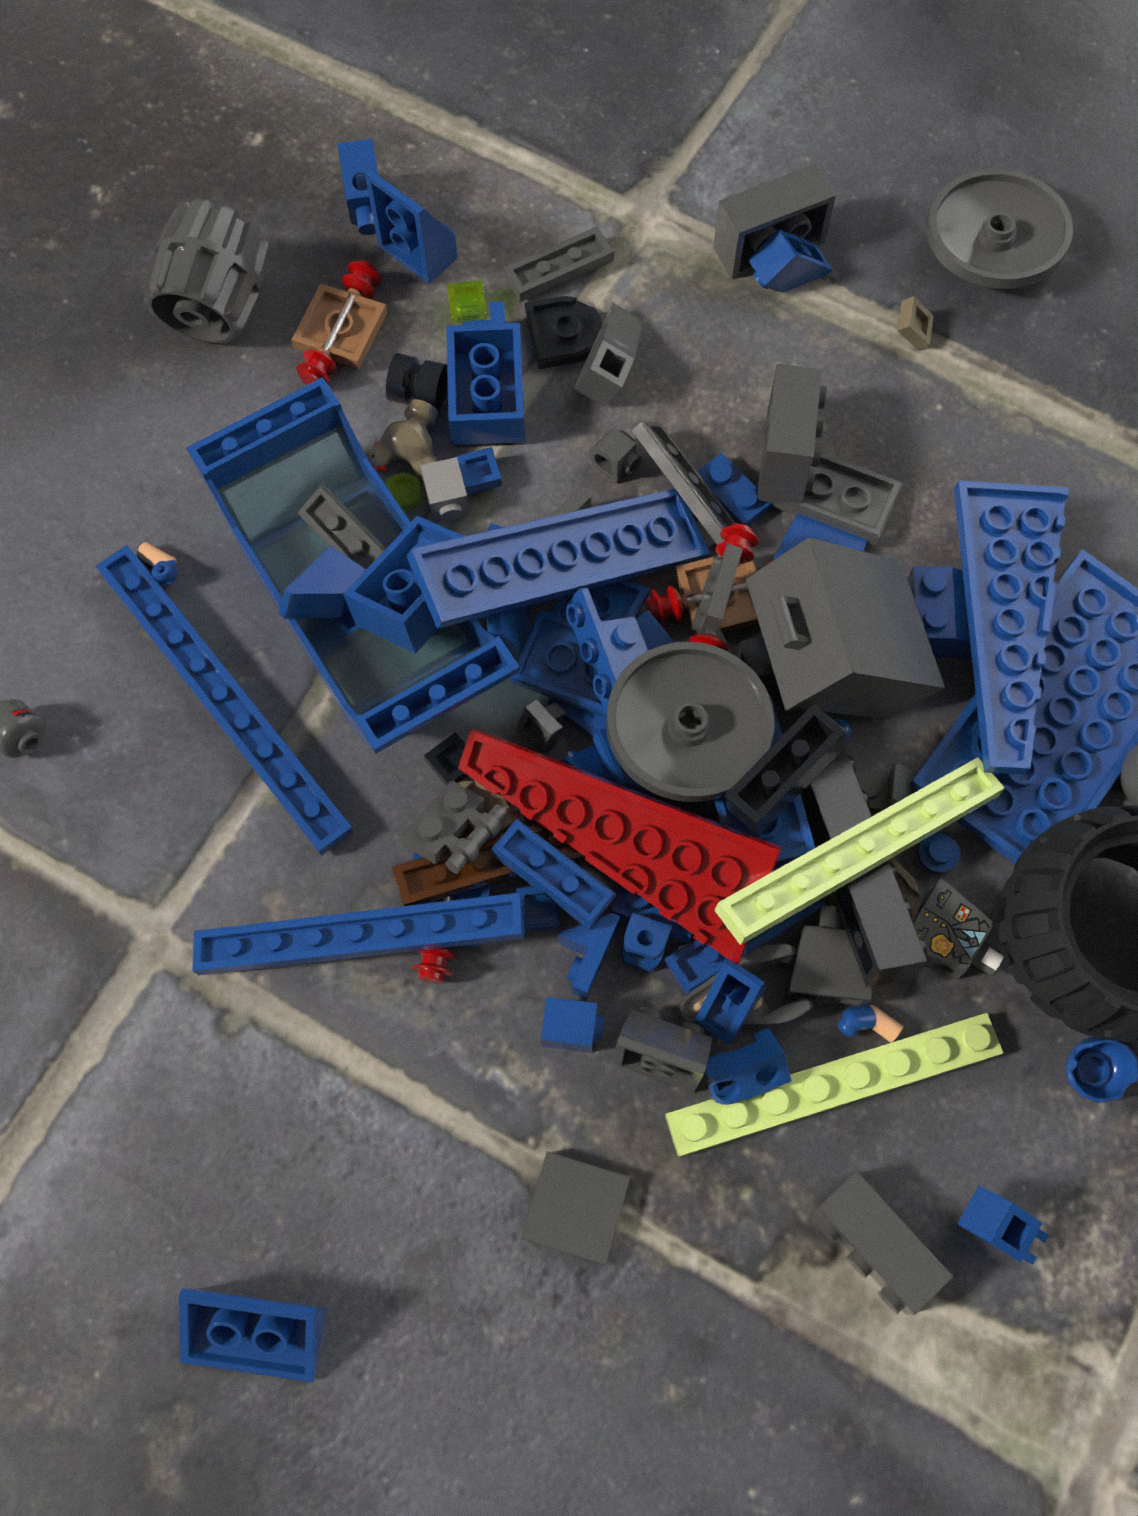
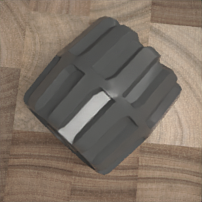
[143,199,271,344]

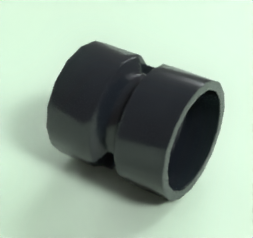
[386,353,448,411]

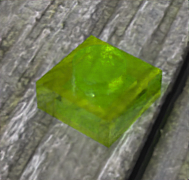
[447,280,487,322]

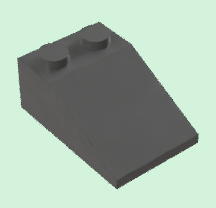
[613,1007,713,1093]

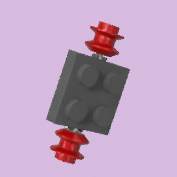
[689,523,759,651]

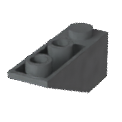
[574,303,643,407]

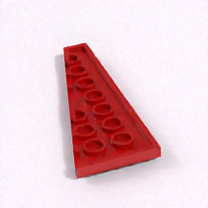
[458,729,782,965]

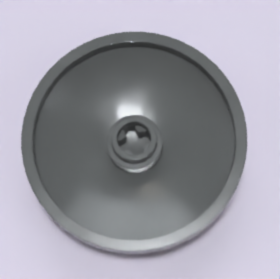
[927,169,1073,289]
[606,642,775,802]

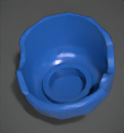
[1065,1037,1138,1103]

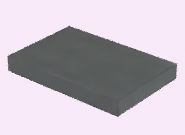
[771,452,903,546]

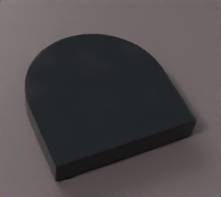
[524,296,602,370]

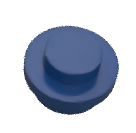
[918,833,960,874]

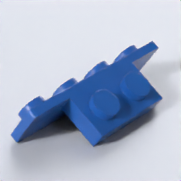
[565,587,648,715]

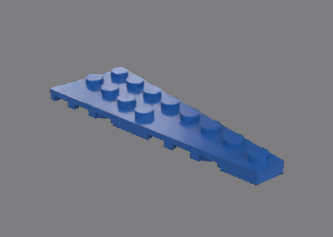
[954,480,1069,774]

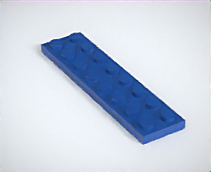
[407,488,710,629]

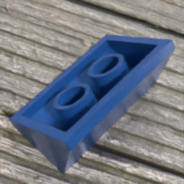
[179,1288,327,1382]

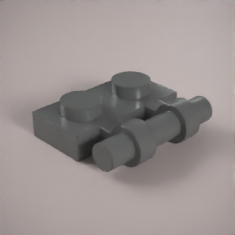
[401,780,508,874]

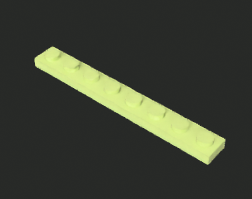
[715,757,1005,945]
[665,1013,1003,1158]

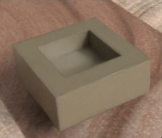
[897,296,934,350]

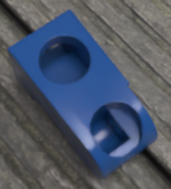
[704,1028,792,1105]

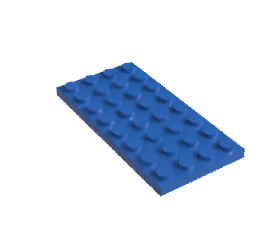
[910,549,1138,865]

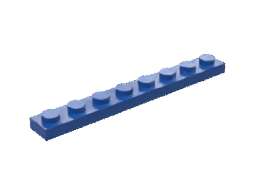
[192,893,525,976]

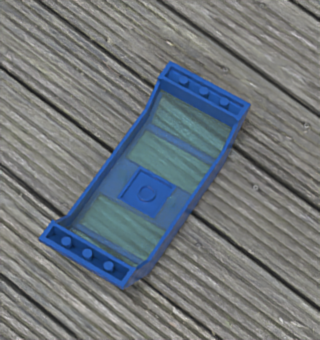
[186,377,520,754]

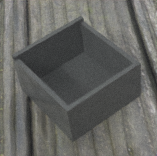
[746,537,945,720]

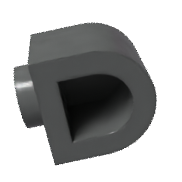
[589,429,642,483]

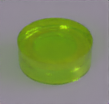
[385,473,422,512]

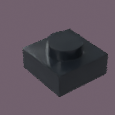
[424,732,468,786]

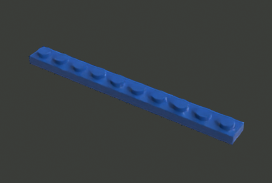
[96,545,354,856]

